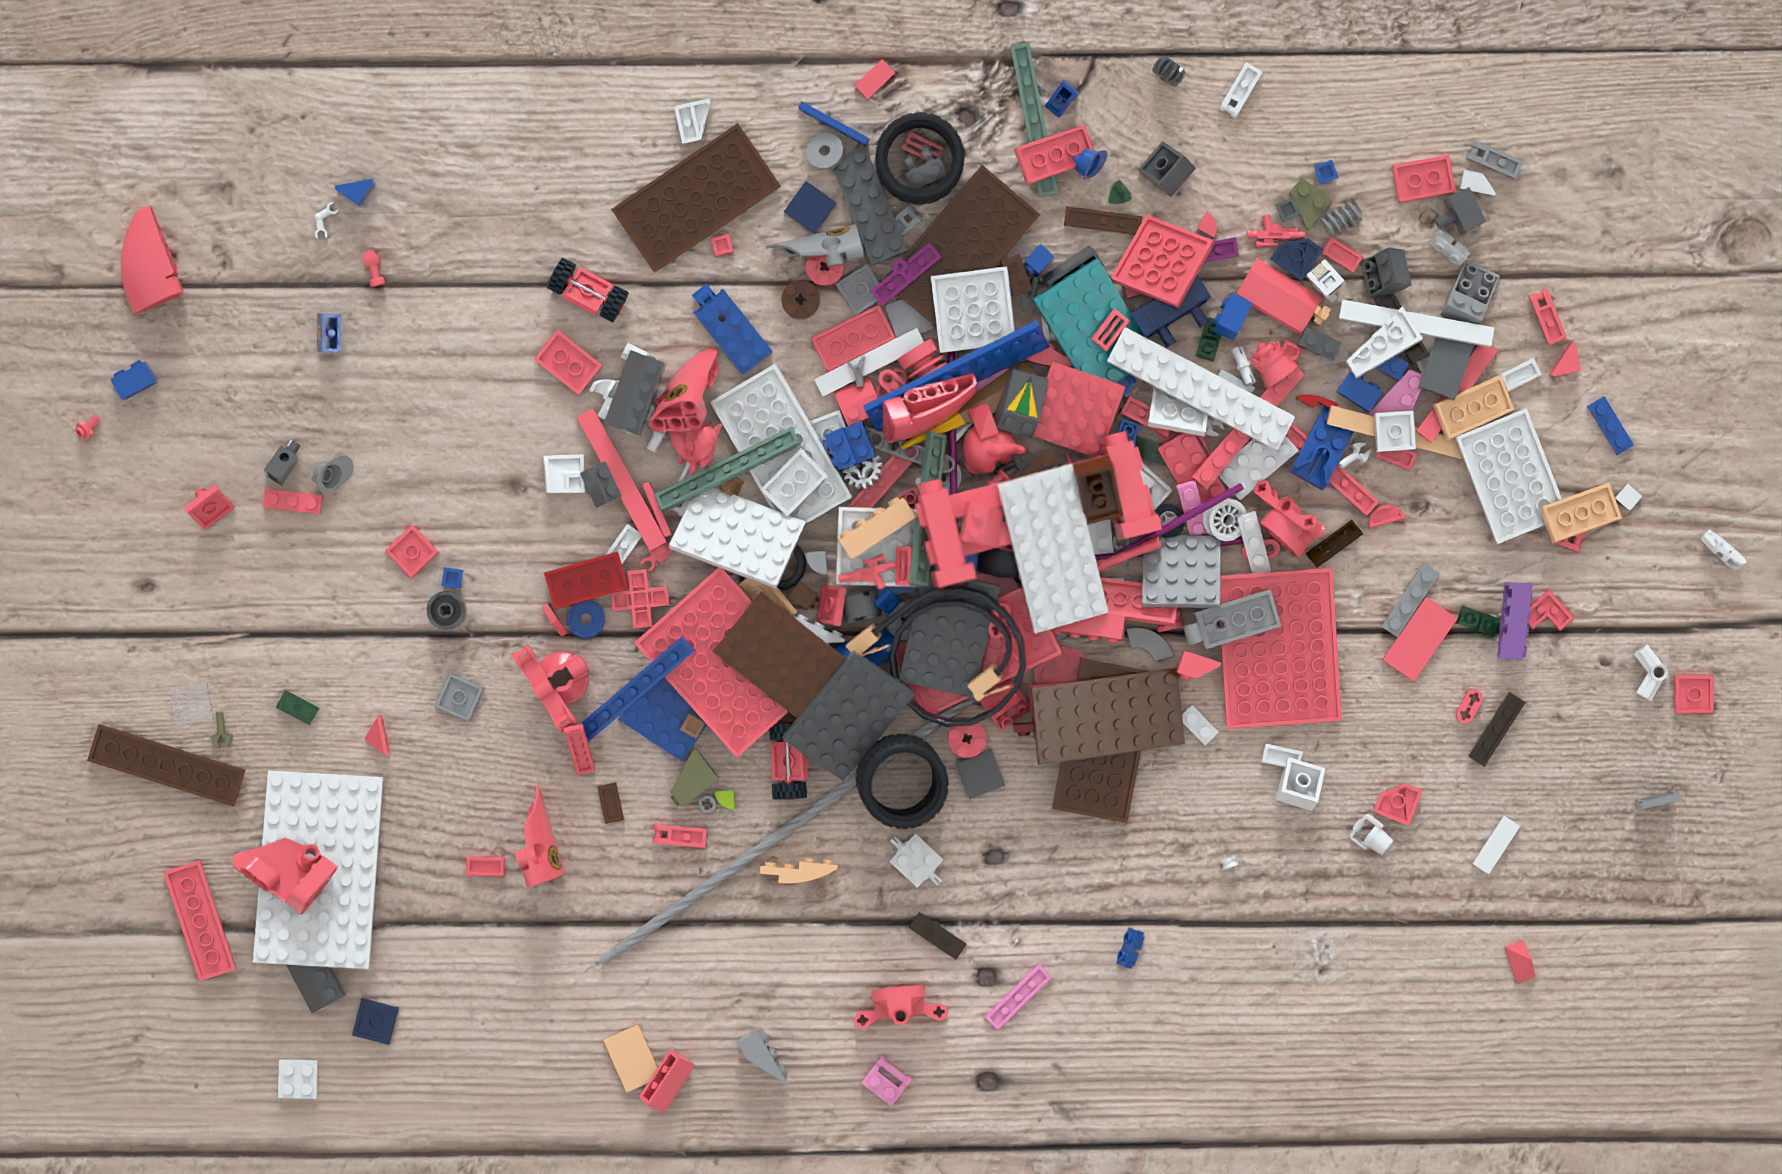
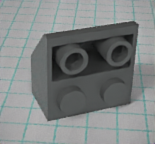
[1361,247,1412,297]

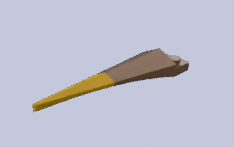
[901,360,1036,449]

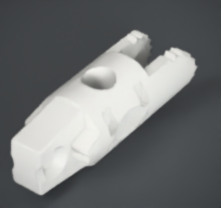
[1701,530,1747,571]

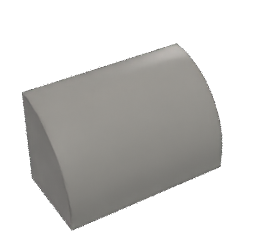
[806,551,828,574]

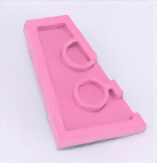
[1368,368,1423,416]

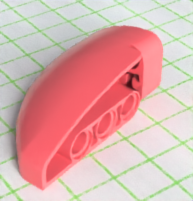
[883,373,977,443]

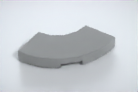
[1126,628,1173,661]

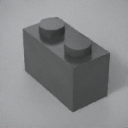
[1297,327,1342,361]
[580,461,621,508]

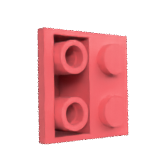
[979,678,1031,731]

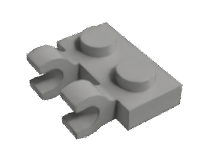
[904,146,948,189]

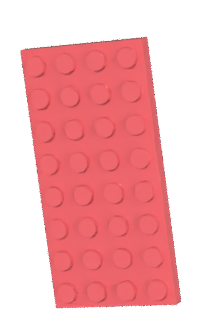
[896,587,1063,714]

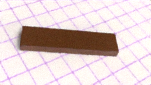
[1064,206,1142,235]

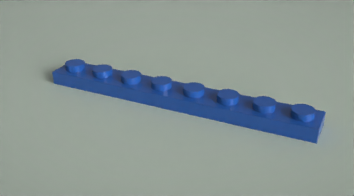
[580,636,695,742]

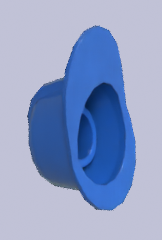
[1073,149,1107,180]

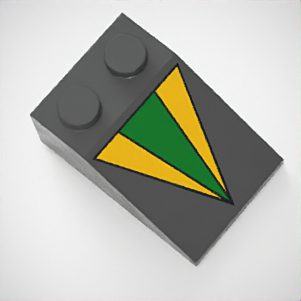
[993,368,1049,438]

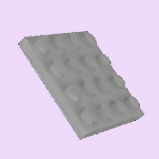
[1142,535,1220,608]

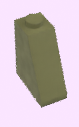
[670,748,720,807]

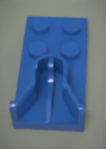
[1289,406,1354,491]

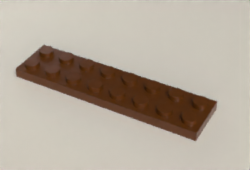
[87,724,246,807]

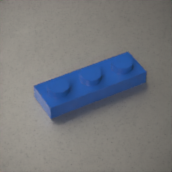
[1587,396,1634,455]

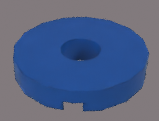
[567,600,605,638]

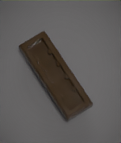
[1305,520,1363,568]
[908,912,967,960]

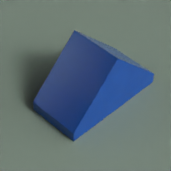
[1045,80,1078,118]
[335,179,375,206]

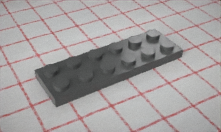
[833,146,908,266]

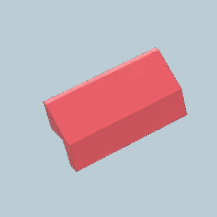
[1236,258,1323,335]

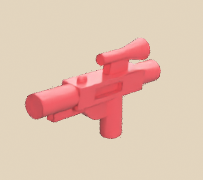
[1247,214,1305,248]
[838,554,896,590]

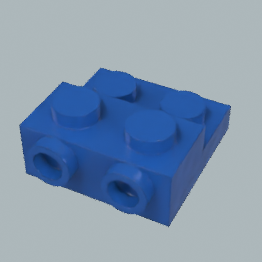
[823,421,877,472]

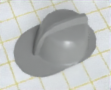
[311,455,354,494]

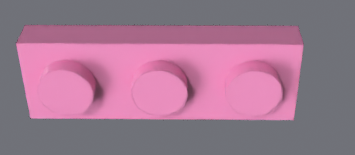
[1176,480,1208,536]

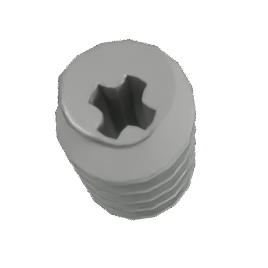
[1319,198,1362,237]

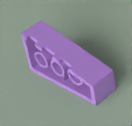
[1497,582,1533,661]

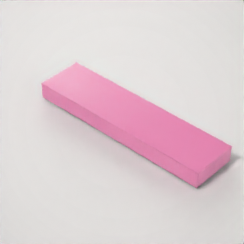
[984,963,1052,1031]

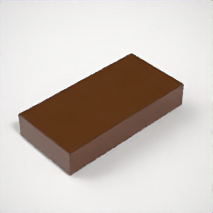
[597,782,625,824]

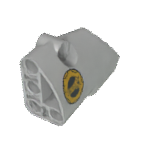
[766,224,864,267]

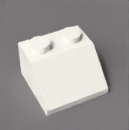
[1276,758,1325,811]

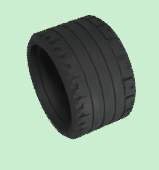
[875,112,965,205]
[856,733,949,830]

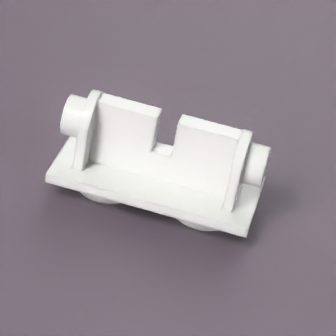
[1430,230,1470,266]

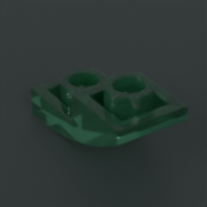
[1195,317,1221,362]
[1134,435,1167,466]
[1456,605,1501,637]

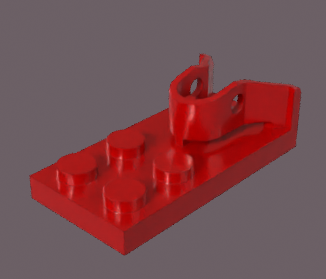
[544,551,628,610]

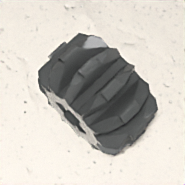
[1152,56,1186,86]

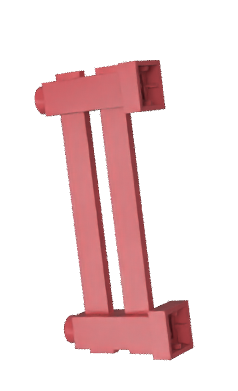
[915,431,1162,587]

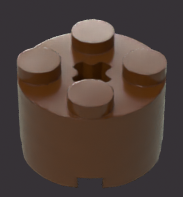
[781,280,820,320]

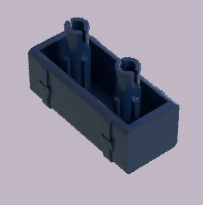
[1130,274,1211,348]

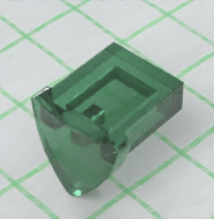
[1108,179,1132,204]

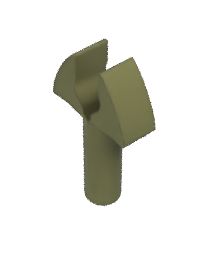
[211,711,233,748]

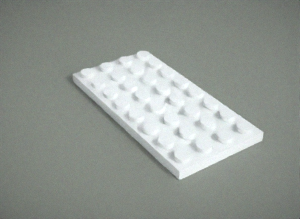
[710,364,853,524]
[997,464,1108,633]

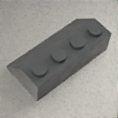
[604,350,667,436]
[286,965,346,1013]

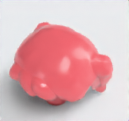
[962,425,1026,474]

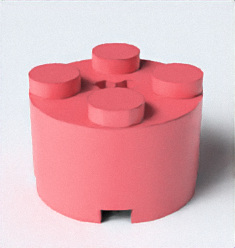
[806,255,844,287]
[948,723,986,758]

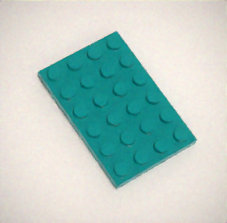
[1032,258,1143,383]

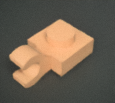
[1312,305,1331,326]

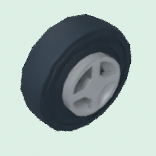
[1154,504,1185,538]

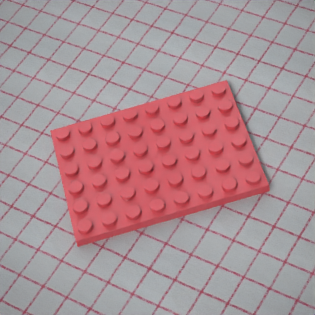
[634,567,789,757]
[1219,567,1342,729]

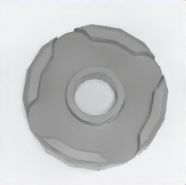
[806,133,844,170]

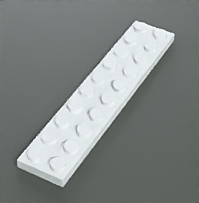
[1106,327,1295,451]

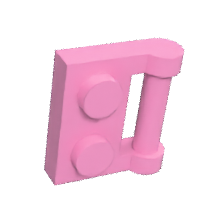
[861,1056,912,1106]

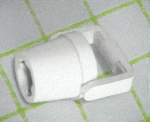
[1350,814,1394,855]

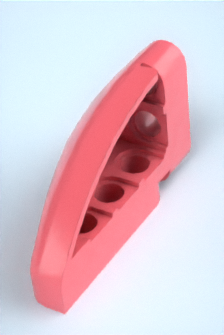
[121,205,185,315]

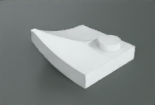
[543,454,585,494]

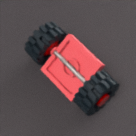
[546,258,629,323]
[769,722,808,800]

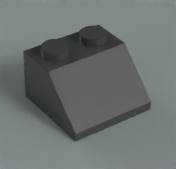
[1138,141,1196,197]

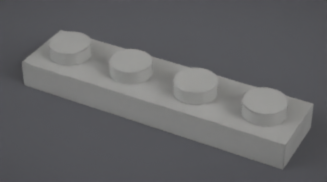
[1381,563,1440,637]

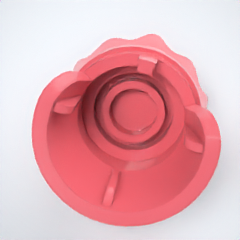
[1250,341,1298,388]

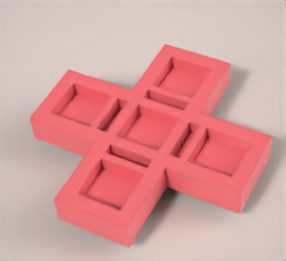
[611,569,670,629]

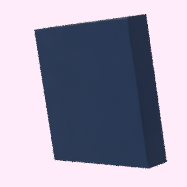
[784,181,837,234]
[352,998,399,1045]

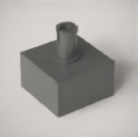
[1435,187,1486,235]

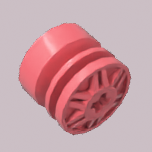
[897,339,947,379]

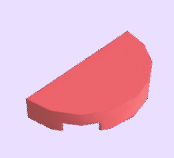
[1368,504,1406,529]

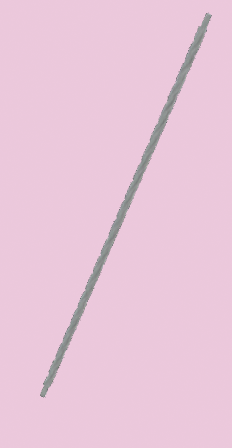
[599,633,1069,965]

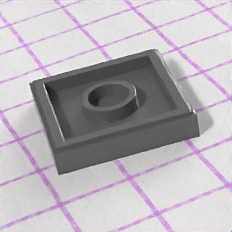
[956,750,1005,799]

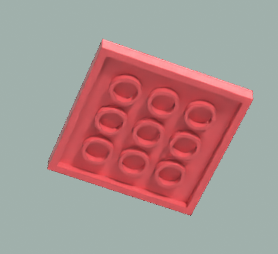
[1111,214,1214,308]
[1033,361,1125,457]

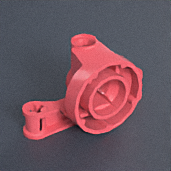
[1254,480,1325,558]
[511,644,590,734]
[854,985,948,1029]

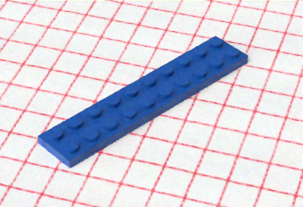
[863,320,1050,431]

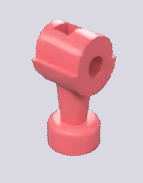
[363,250,385,287]

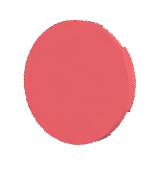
[1034,646,1086,683]

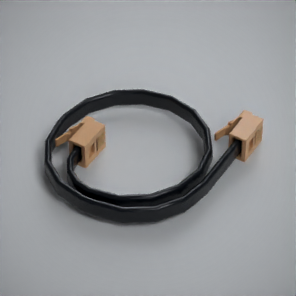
[846,585,1027,727]

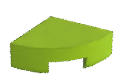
[715,790,735,809]

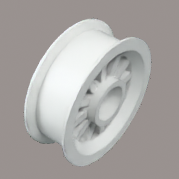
[1203,498,1247,541]

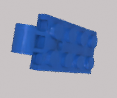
[692,283,773,375]

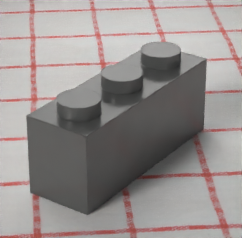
[1041,245,1104,289]

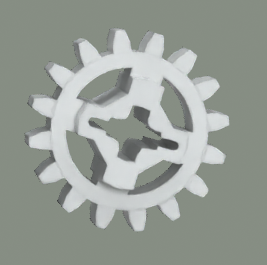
[842,452,884,490]

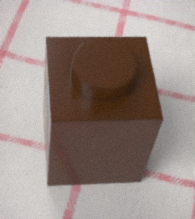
[788,581,819,610]

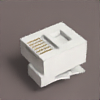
[1306,259,1345,302]

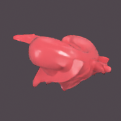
[670,421,722,476]

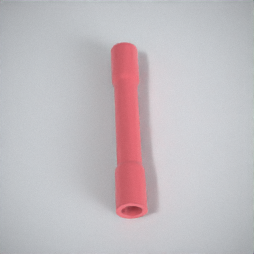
[1096,537,1162,573]

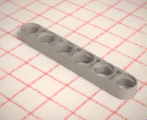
[865,426,956,474]

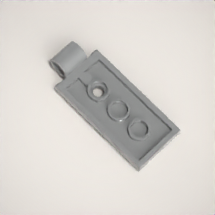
[1183,589,1281,649]

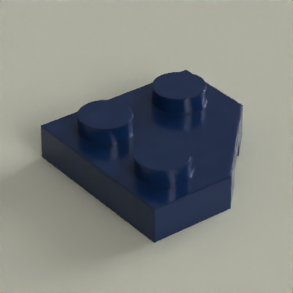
[1270,238,1323,281]

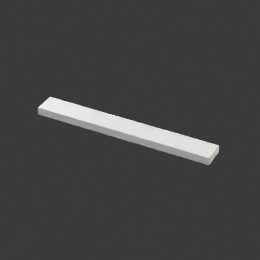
[1339,300,1495,348]

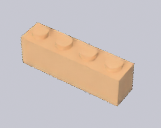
[838,497,916,560]

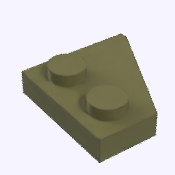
[1290,177,1332,230]

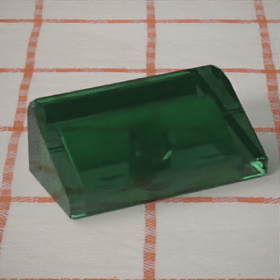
[275,690,319,725]

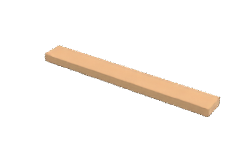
[1326,405,1463,460]

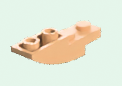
[760,858,838,883]

